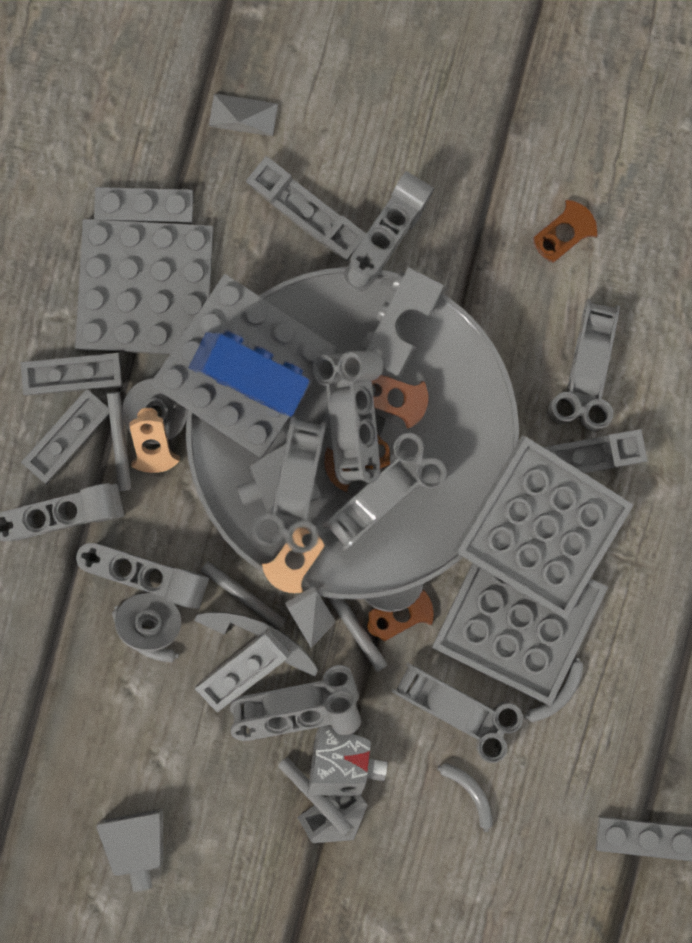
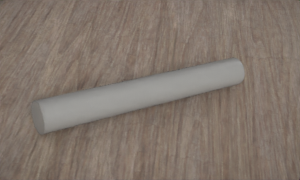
[107,392,132,491]
[201,561,287,630]
[327,597,388,672]
[278,757,355,837]

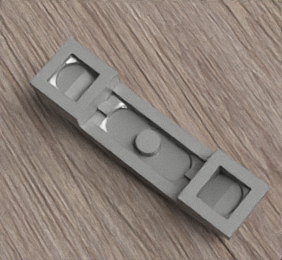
[246,156,366,261]
[543,429,647,473]
[194,612,318,676]

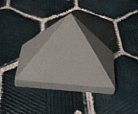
[209,94,278,136]
[285,586,336,648]
[297,795,367,843]

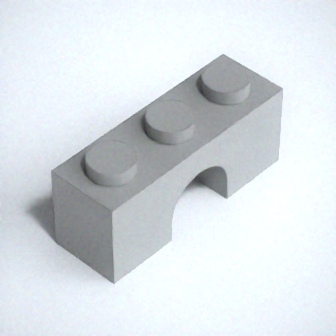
[361,267,447,376]

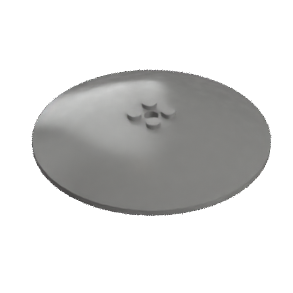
[186,267,519,599]

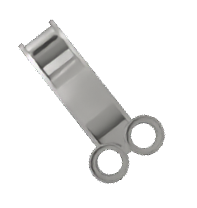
[344,171,435,291]
[548,299,620,431]
[312,350,383,484]
[253,416,325,553]
[323,433,446,550]
[0,483,125,542]
[76,543,209,609]
[391,662,523,763]
[230,665,361,741]

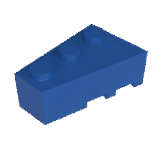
[188,330,310,417]

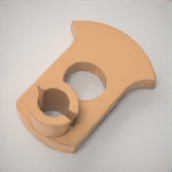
[129,407,180,473]
[262,528,325,593]

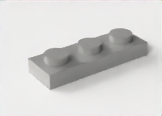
[94,187,194,224]
[21,353,123,396]
[21,389,109,485]
[195,629,290,712]
[595,816,692,861]

